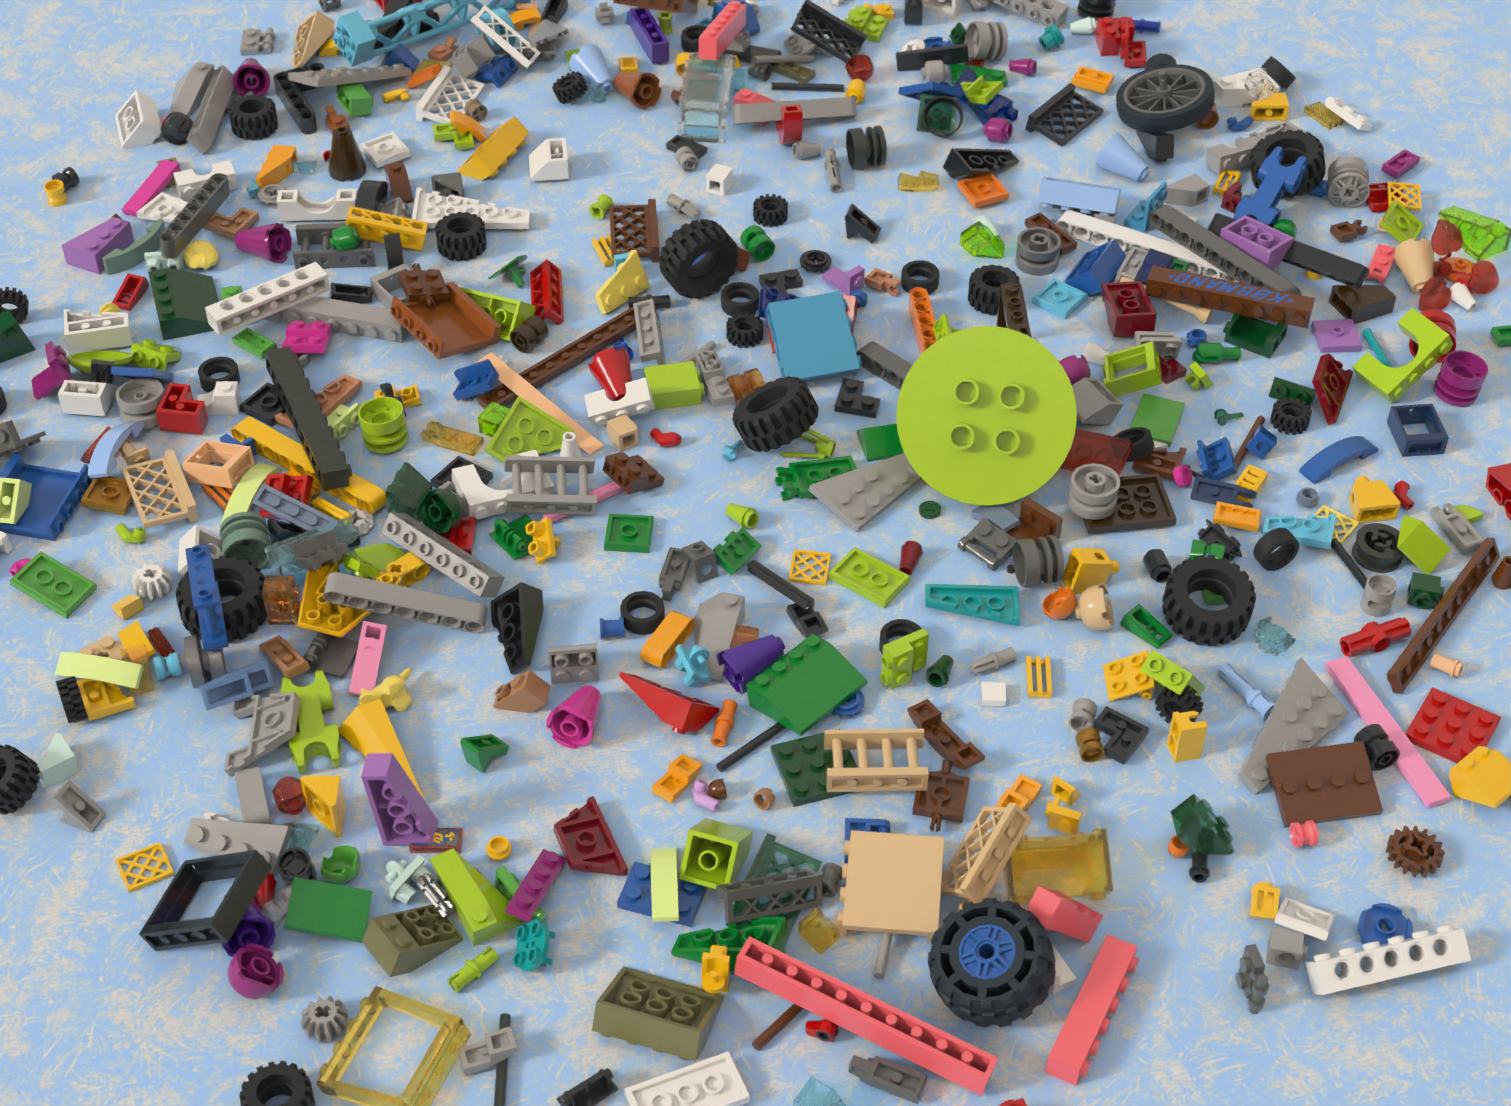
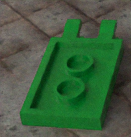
[774,456,857,501]

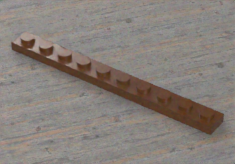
[478,306,636,414]
[1387,538,1500,694]

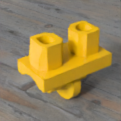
[525,517,561,564]
[702,945,730,994]

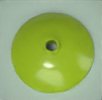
[67,350,132,374]

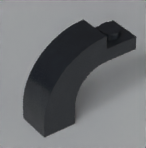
[355,180,388,220]

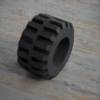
[228,95,279,140]
[435,212,487,261]
[968,265,1020,315]
[0,745,40,815]
[239,1061,316,1106]

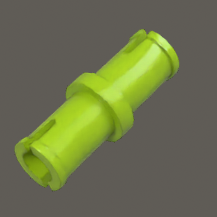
[447,946,499,993]

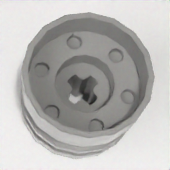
[964,21,1008,60]
[1327,156,1370,208]

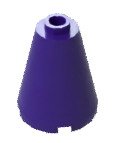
[716,635,785,695]
[222,896,276,957]

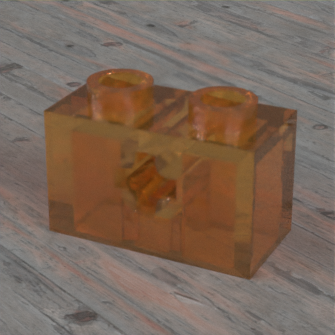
[262,575,301,625]

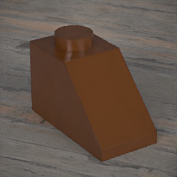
[384,162,414,203]

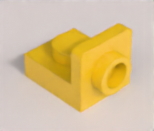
[1249,882,1280,921]

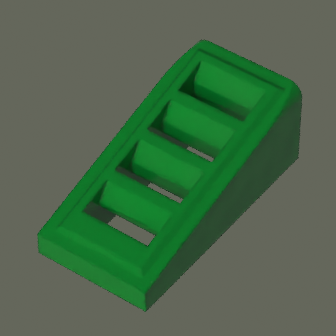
[1119,604,1173,649]

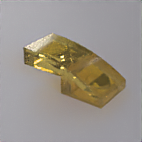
[898,171,939,192]
[120,644,154,696]

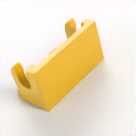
[1167,711,1208,762]

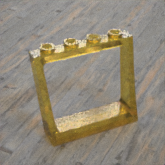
[316,986,471,1106]

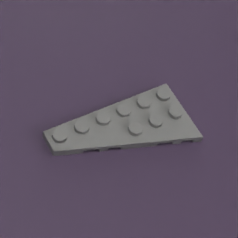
[288,64,412,87]
[808,453,922,532]

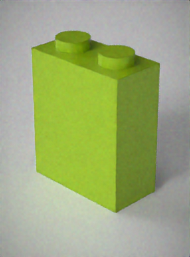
[644,361,705,411]

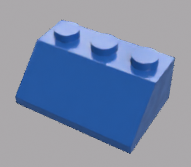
[1063,239,1127,297]

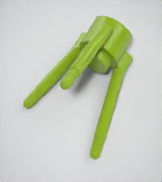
[780,429,836,459]

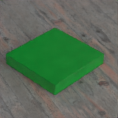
[604,513,654,553]

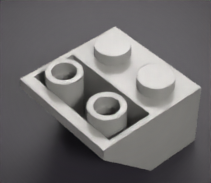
[1072,377,1123,425]
[549,643,599,684]

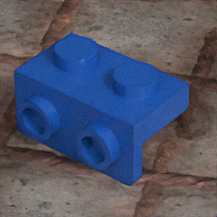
[476,54,518,88]
[453,359,499,401]
[1196,437,1237,481]

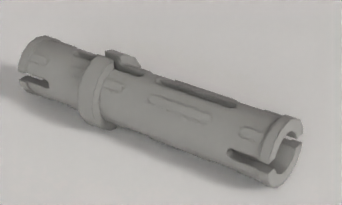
[824,148,842,193]

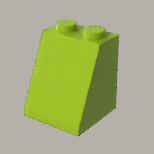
[678,818,754,889]

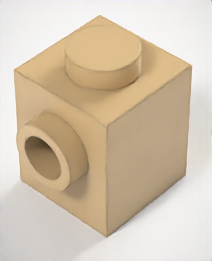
[607,414,639,452]

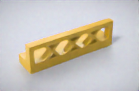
[345,206,428,251]

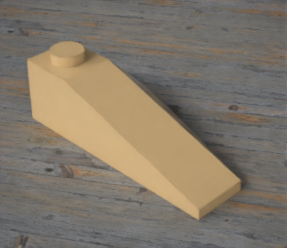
[292,10,335,69]

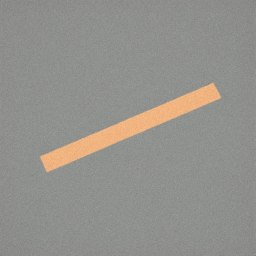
[477,352,604,455]

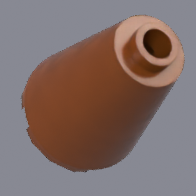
[613,72,661,110]

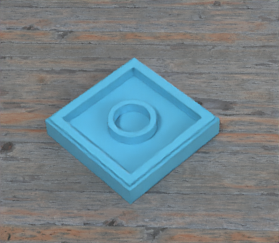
[1032,278,1088,319]

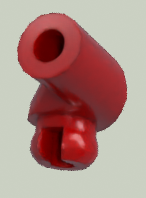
[650,428,682,448]

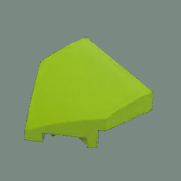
[961,76,1004,104]
[354,543,405,580]

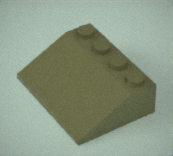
[592,966,724,1061]

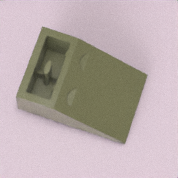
[362,904,463,977]

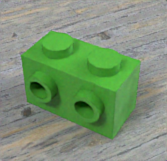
[336,82,374,117]

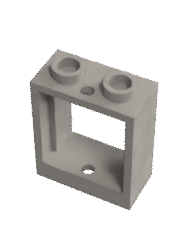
[370,263,412,309]

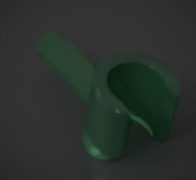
[1214,409,1243,426]

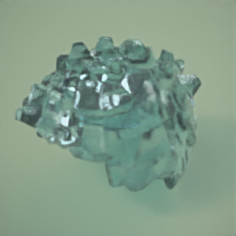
[1254,616,1296,656]

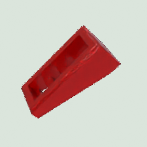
[112,273,149,311]

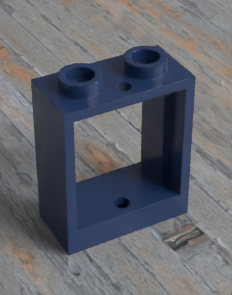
[1387,403,1449,457]

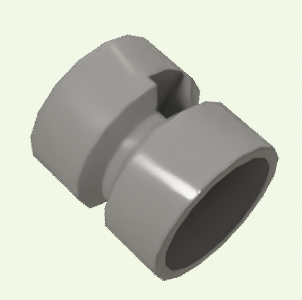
[1360,573,1397,617]

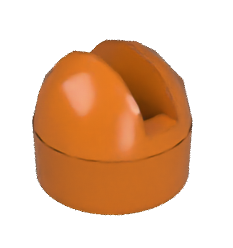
[1168,835,1190,858]

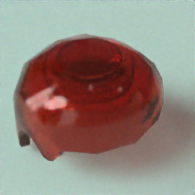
[846,54,874,82]

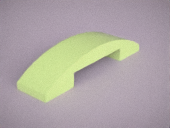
[222,463,281,522]
[55,652,144,689]
[651,847,679,922]

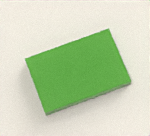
[1130,393,1185,448]
[10,551,97,619]

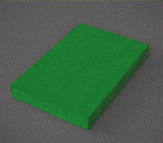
[284,877,373,943]

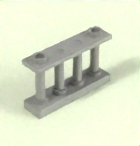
[504,455,597,515]

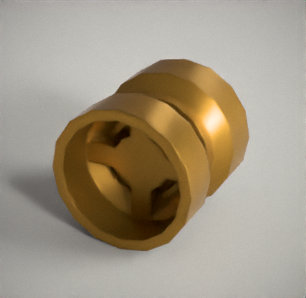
[1075,728,1105,763]

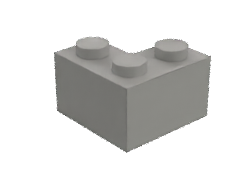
[451,33,496,79]

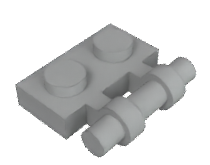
[240,27,275,55]

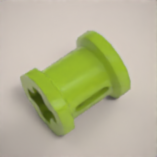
[657,11,673,34]
[589,194,614,219]

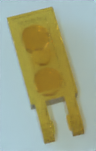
[420,421,484,456]

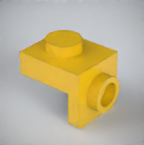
[1045,794,1082,836]

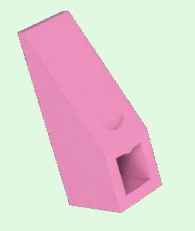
[349,621,387,696]

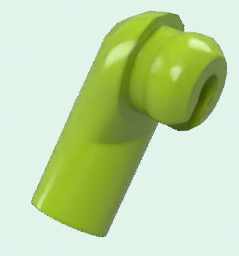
[115,523,146,543]

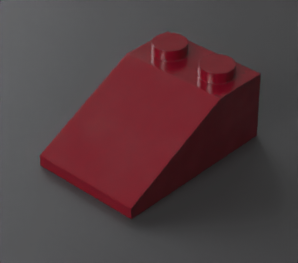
[1101,281,1157,338]

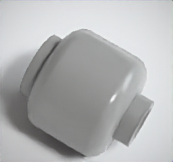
[921,60,948,84]

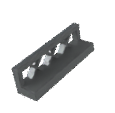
[716,869,822,923]

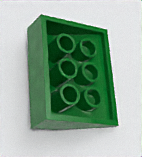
[746,633,867,736]

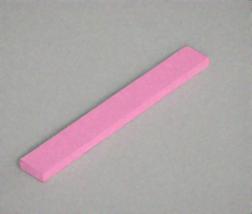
[1325,656,1451,808]

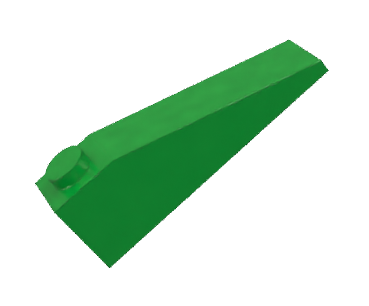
[671,917,786,971]

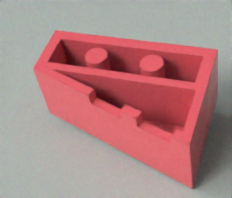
[1026,886,1103,943]

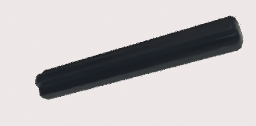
[747,560,815,610]

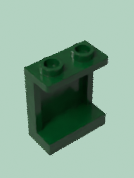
[1223,314,1288,359]

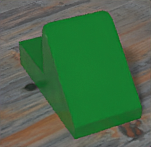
[460,734,510,773]

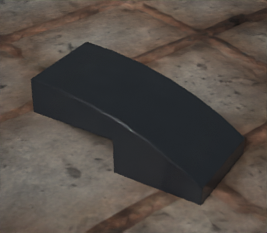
[786,603,828,638]

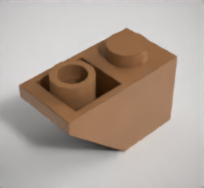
[493,670,551,713]

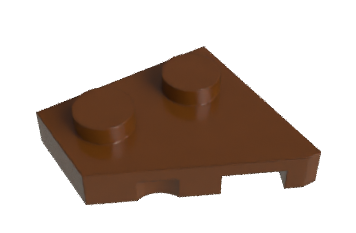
[1132,448,1187,481]

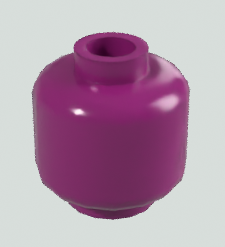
[984,117,1013,143]

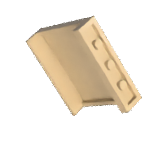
[838,830,944,943]

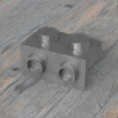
[291,530,349,571]

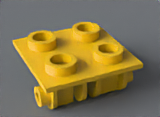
[1103,650,1155,702]

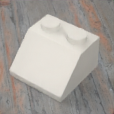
[178,525,223,576]

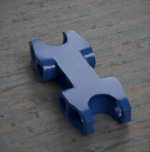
[1233,146,1308,227]

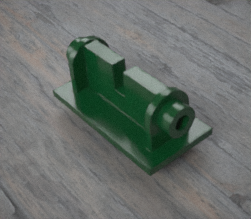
[1269,377,1316,406]

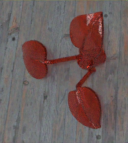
[1418,219,1499,311]

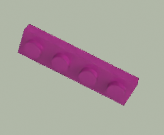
[505,849,566,923]

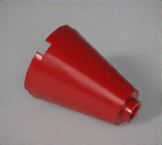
[588,348,632,401]

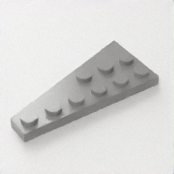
[1238,658,1350,794]

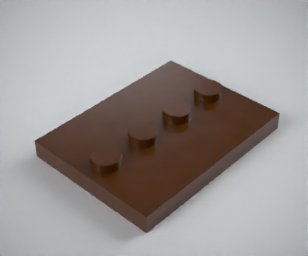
[1265,741,1383,828]

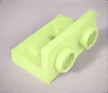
[327,403,360,441]

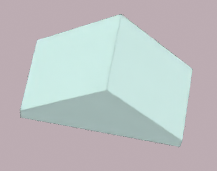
[38,733,80,787]

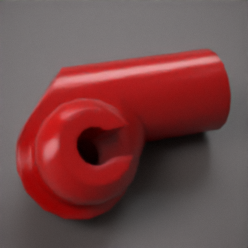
[1393,481,1414,510]

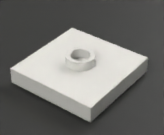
[360,132,411,168]
[1274,897,1335,941]

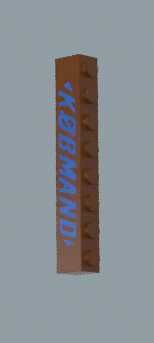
[1146,265,1315,329]

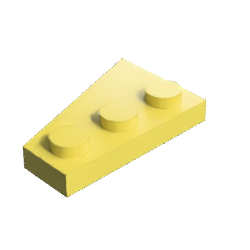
[595,250,650,314]

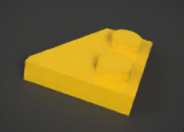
[77,679,136,721]

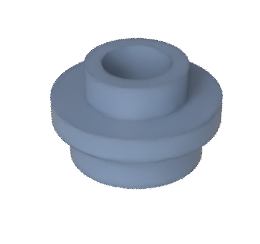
[1296,487,1319,508]

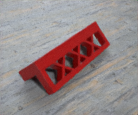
[530,259,564,325]

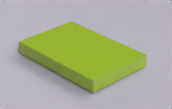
[828,547,911,608]

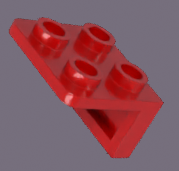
[1121,18,1146,68]

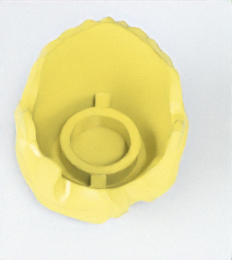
[183,240,218,270]

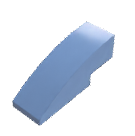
[199,660,274,711]

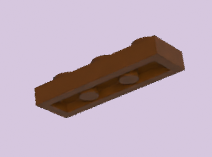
[1024,212,1077,255]

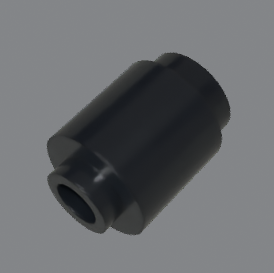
[1143,549,1172,583]

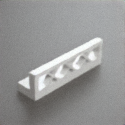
[470,5,541,69]

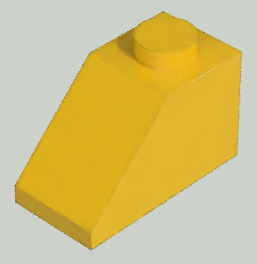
[1250,93,1289,121]

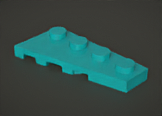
[925,584,1020,626]

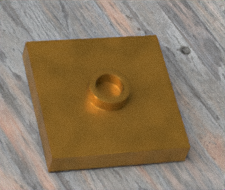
[81,476,140,516]

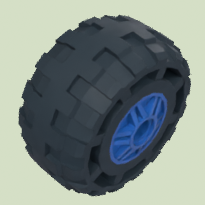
[928,898,1056,1028]

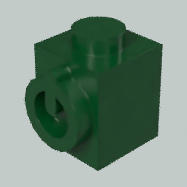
[1407,572,1444,609]

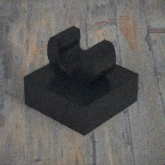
[90,359,114,384]

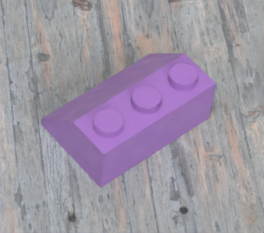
[1220,215,1294,270]

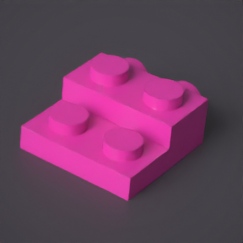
[282,320,332,353]

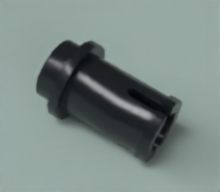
[1189,849,1210,883]

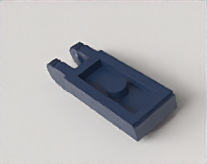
[1190,476,1257,508]

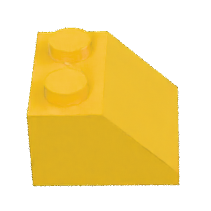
[1449,746,1511,808]

